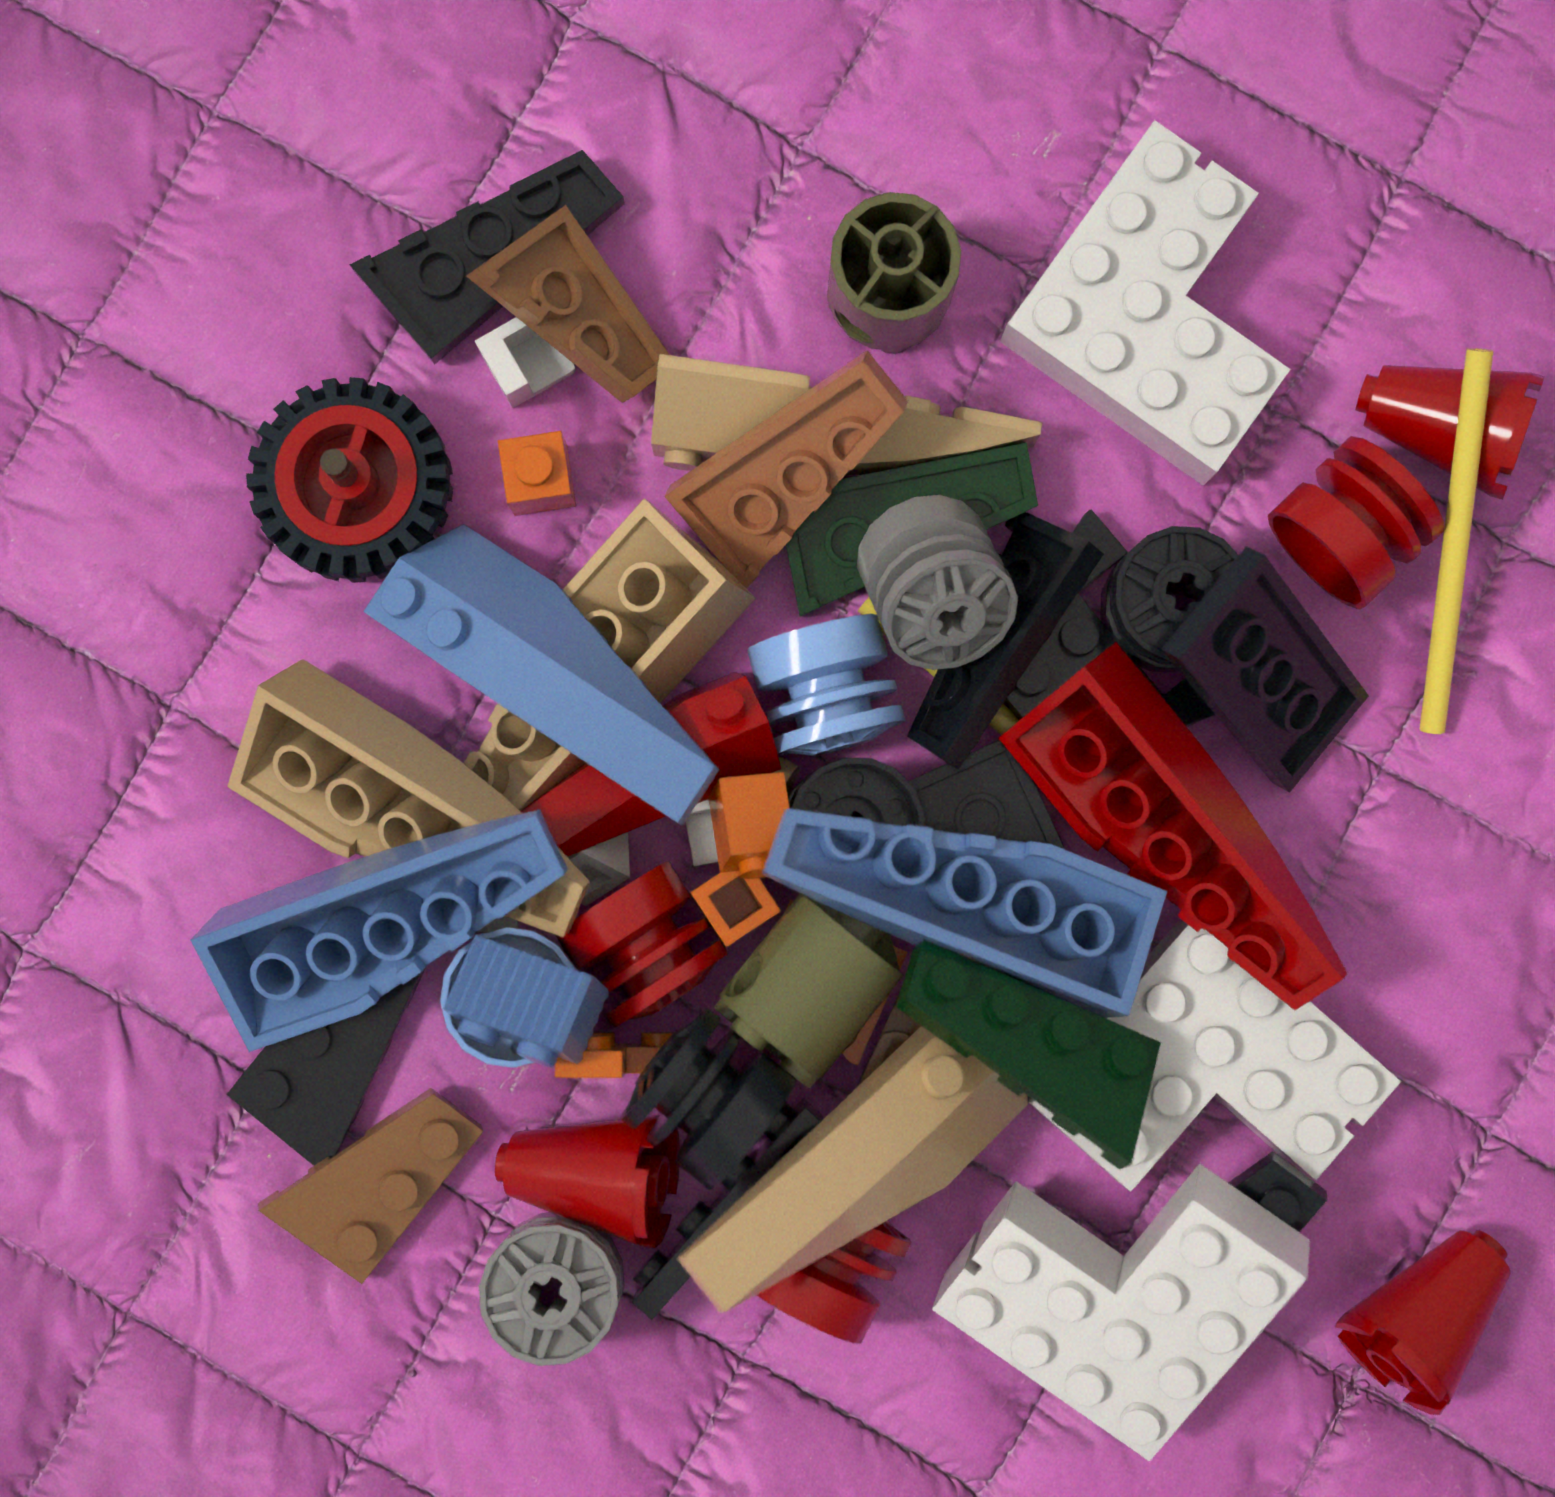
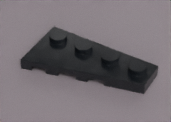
[349,150,625,365]
[226,966,427,1166]

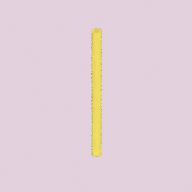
[1419,348,1494,734]

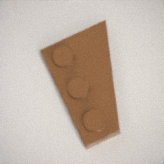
[466,205,670,403]
[258,1088,483,1284]

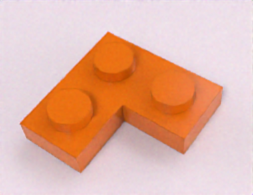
[555,1031,674,1078]

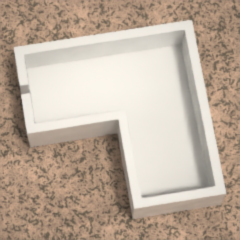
[1000,120,1291,486]
[1028,919,1401,1192]
[932,1163,1310,1462]

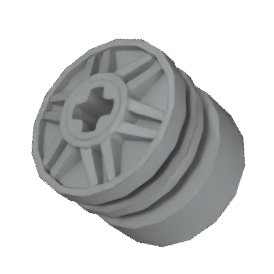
[857,495,1018,670]
[479,1212,624,1366]

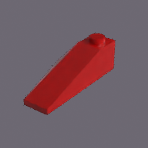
[521,672,781,857]

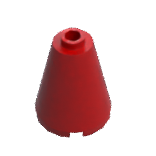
[1355,365,1545,500]
[495,1115,680,1248]
[1335,1230,1511,1415]

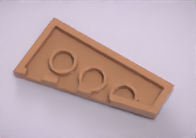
[664,350,908,589]

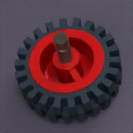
[246,377,453,583]

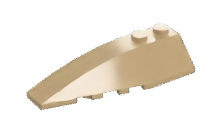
[651,354,1042,476]
[464,498,756,811]
[227,659,590,937]
[677,1026,1028,1313]

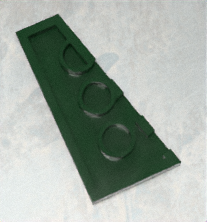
[786,443,1038,616]
[896,940,1161,1170]

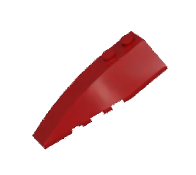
[998,642,1348,1010]

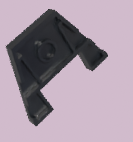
[1004,509,1216,727]

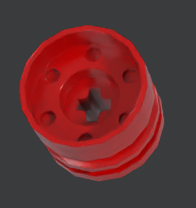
[1268,436,1444,610]
[554,861,729,1028]
[756,1221,912,1344]

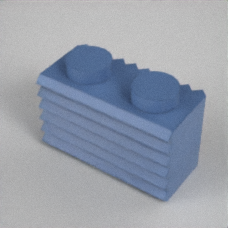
[443,935,609,1068]

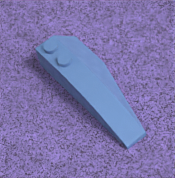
[363,524,720,825]
[762,809,1167,1018]
[190,810,568,1052]

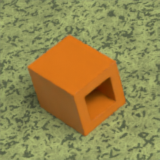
[497,431,577,516]
[708,772,790,879]
[690,871,781,947]

